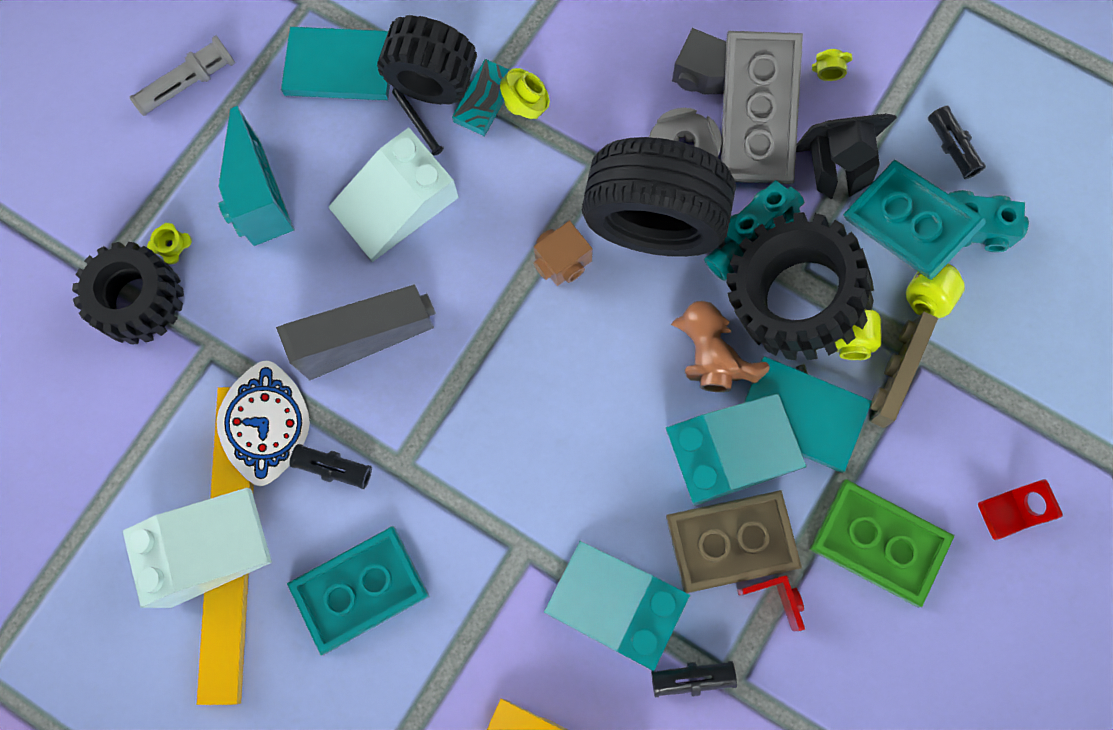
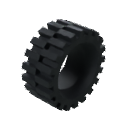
[726,212,874,360]

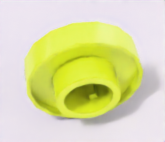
[500,68,550,119]

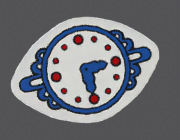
[216,361,310,486]

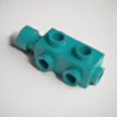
[704,180,805,281]
[949,190,1029,252]

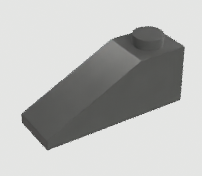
[672,28,726,94]

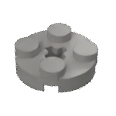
[649,108,722,158]

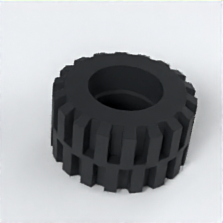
[377,15,477,105]
[72,242,184,344]

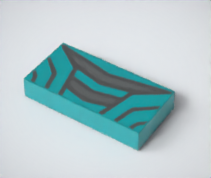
[452,59,510,137]

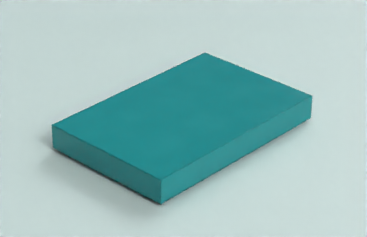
[281,26,390,101]
[843,159,986,280]
[744,356,872,473]
[287,526,430,655]

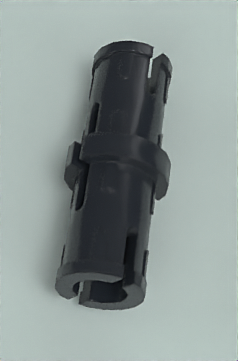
[928,105,986,179]
[289,444,372,489]
[651,661,737,698]

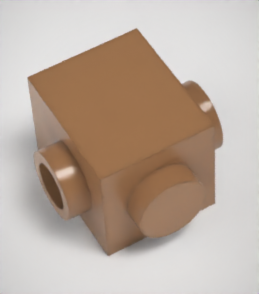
[533,220,593,286]

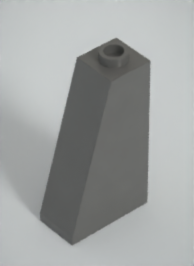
[276,284,436,380]

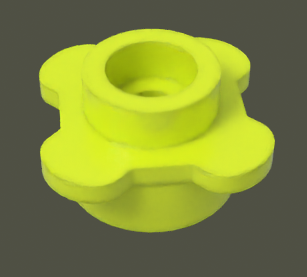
[812,49,852,81]
[147,223,192,265]

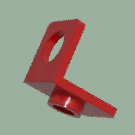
[978,479,1063,540]
[737,575,805,631]

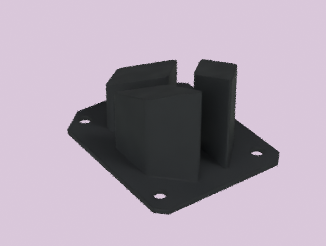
[796,113,897,199]

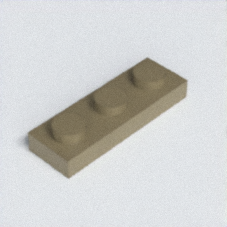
[870,312,938,428]

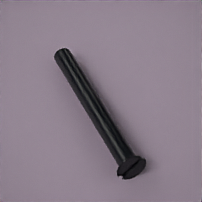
[392,88,444,156]

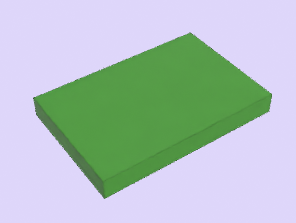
[809,479,955,608]

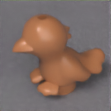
[671,301,770,392]

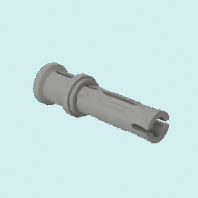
[129,36,235,116]

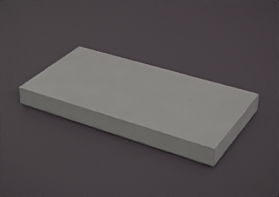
[720,31,803,184]

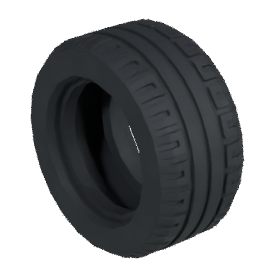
[582,137,736,257]

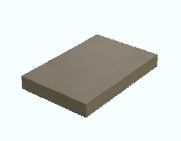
[666,490,802,593]

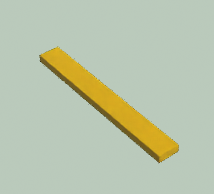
[196,387,254,705]

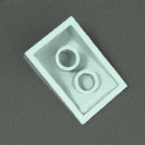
[329,128,459,262]
[123,488,272,608]

